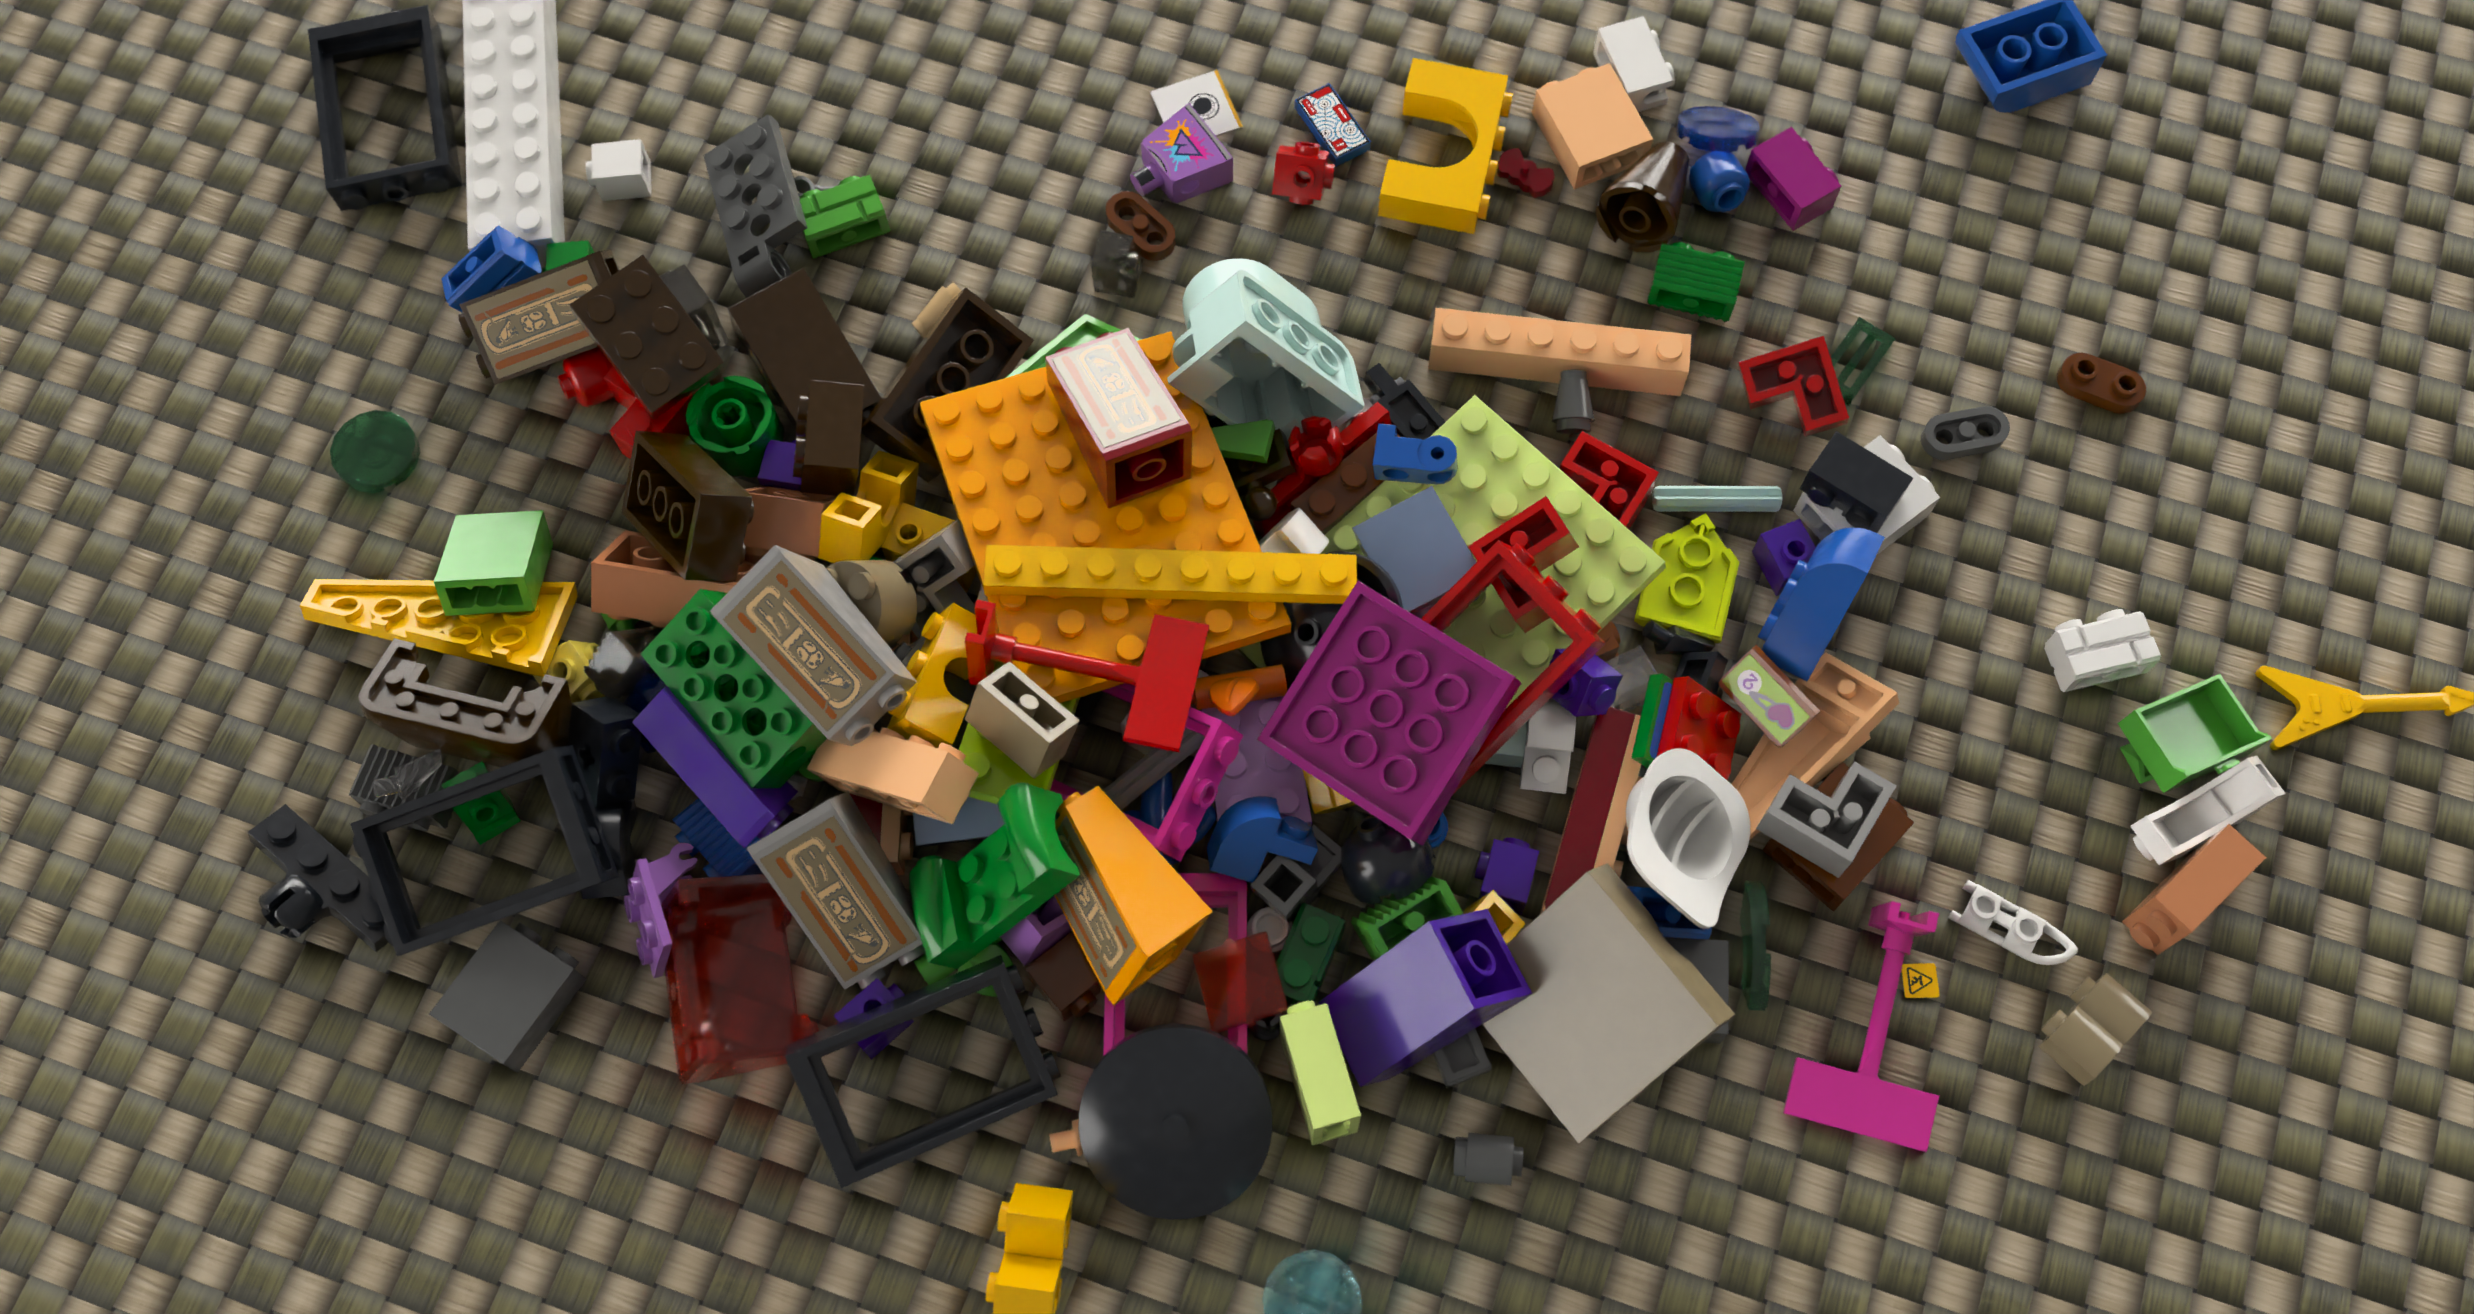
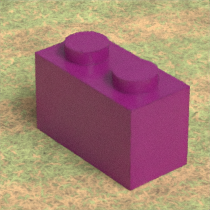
[1745,126,1842,231]

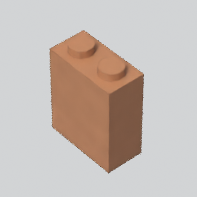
[2122,824,2266,955]

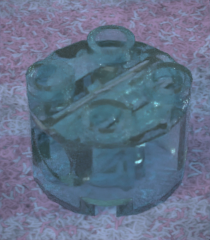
[1262,1250,1363,1314]

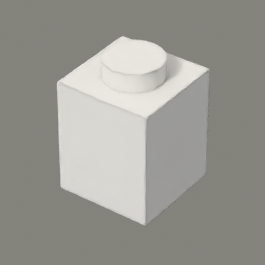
[586,139,651,201]

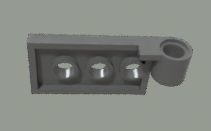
[704,114,808,298]

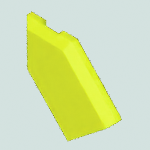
[1634,513,1740,643]

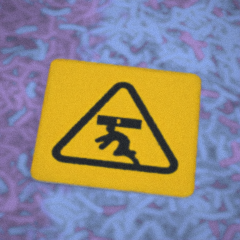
[1901,963,1940,998]

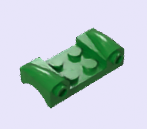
[908,783,1080,969]

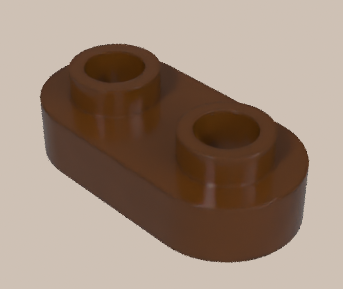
[1106,191,1176,261]
[2057,353,2146,414]

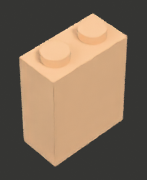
[1532,63,1653,189]

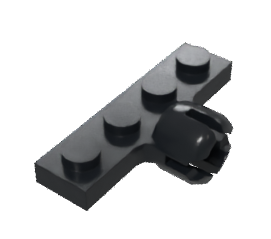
[248,804,389,952]

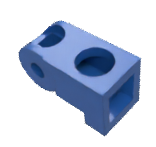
[1373,423,1458,485]

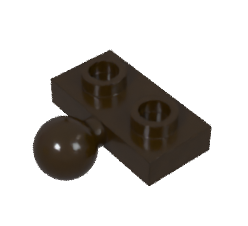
[1223,428,1297,521]

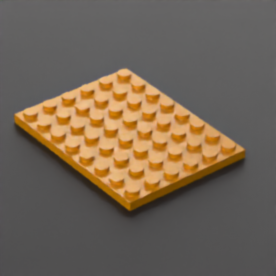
[920,331,1291,703]

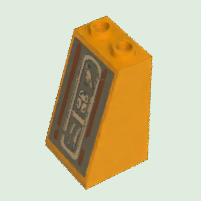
[1054,786,1212,1005]

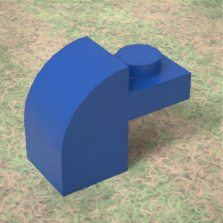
[1206,796,1318,883]

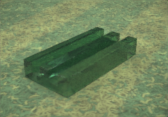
[1831,317,1896,406]

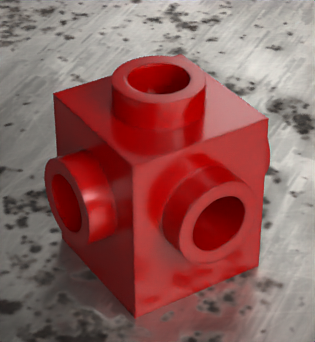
[1272,142,1335,205]

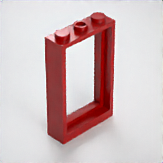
[1421,540,1606,794]

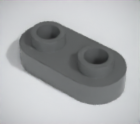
[1921,406,2010,460]

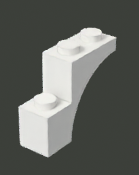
[2130,756,2286,865]

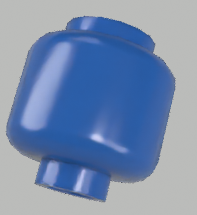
[1688,150,1750,212]

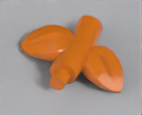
[1191,664,1287,717]

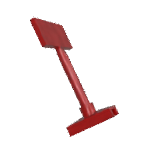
[965,599,1209,753]

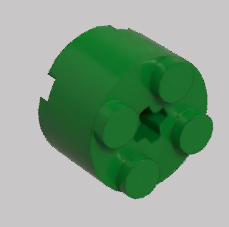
[686,376,784,478]

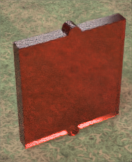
[1192,931,1288,1033]

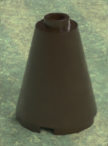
[1595,141,1690,253]

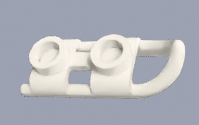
[1948,880,2078,965]

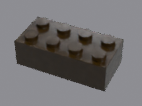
[861,287,1034,483]
[621,431,754,582]

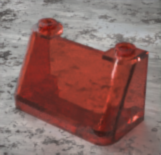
[661,874,819,1084]

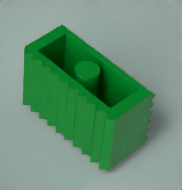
[1647,242,1745,322]

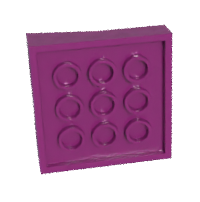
[1257,581,1521,846]

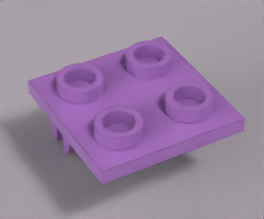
[624,843,697,978]

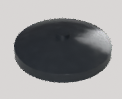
[1078,1024,1273,1220]

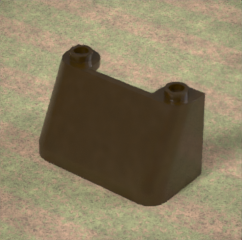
[358,638,572,777]

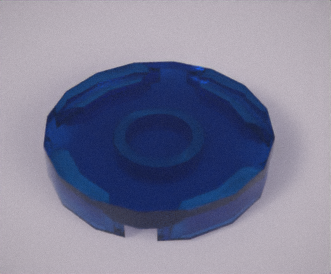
[1676,106,1760,153]

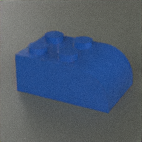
[1955,0,2107,113]
[1758,528,1885,682]

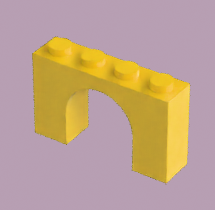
[1378,58,1513,234]

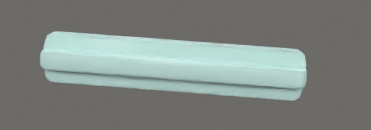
[1652,486,1782,512]

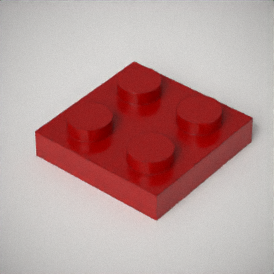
[1657,676,1742,781]

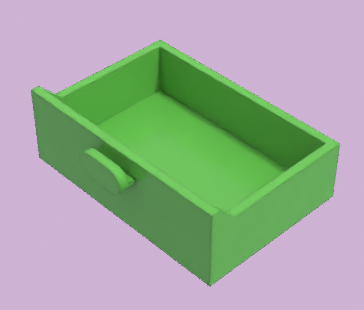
[2117,674,2272,794]

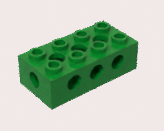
[641,589,827,788]

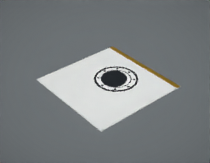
[1150,70,1243,136]

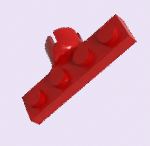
[1253,402,1392,537]

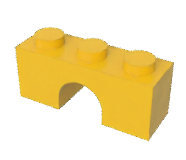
[818,450,919,563]
[888,602,977,748]

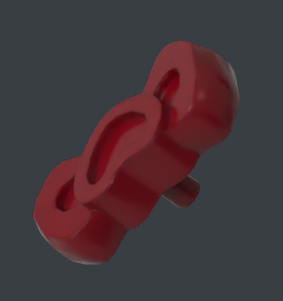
[1497,148,1555,198]

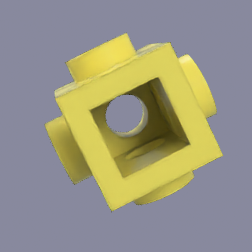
[533,640,619,703]

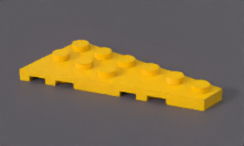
[300,579,578,677]

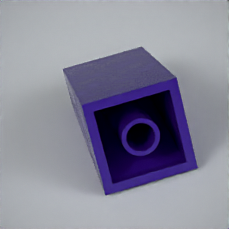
[1318,909,1533,1087]

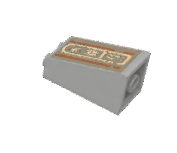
[710,545,917,746]
[747,792,925,990]

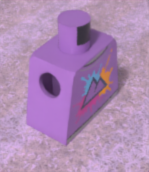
[1130,103,1233,203]

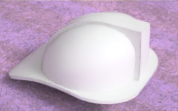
[1626,748,1750,929]

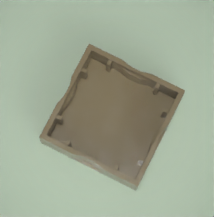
[1483,864,1735,1144]

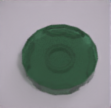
[330,410,420,493]

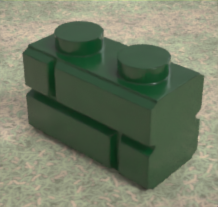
[1266,903,1346,1008]

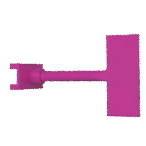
[1783,901,1939,1152]

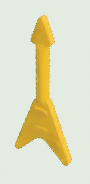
[2255,665,2474,751]

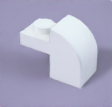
[1259,508,1329,554]
[1519,698,1576,794]

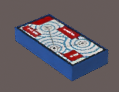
[1295,83,1371,167]

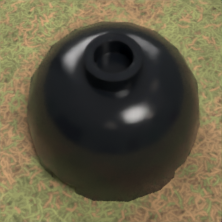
[1341,815,1436,905]

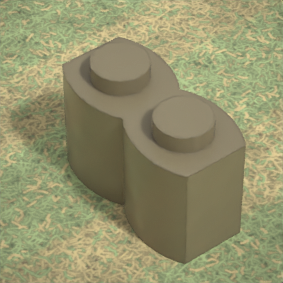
[2038,973,2153,1086]

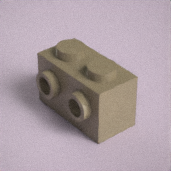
[965,661,1080,779]

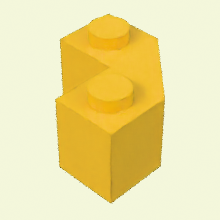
[986,1183,1073,1314]

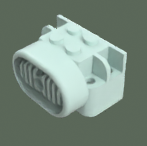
[1167,258,1365,444]

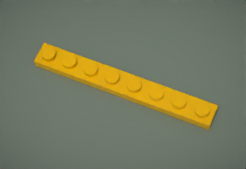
[983,545,1357,604]

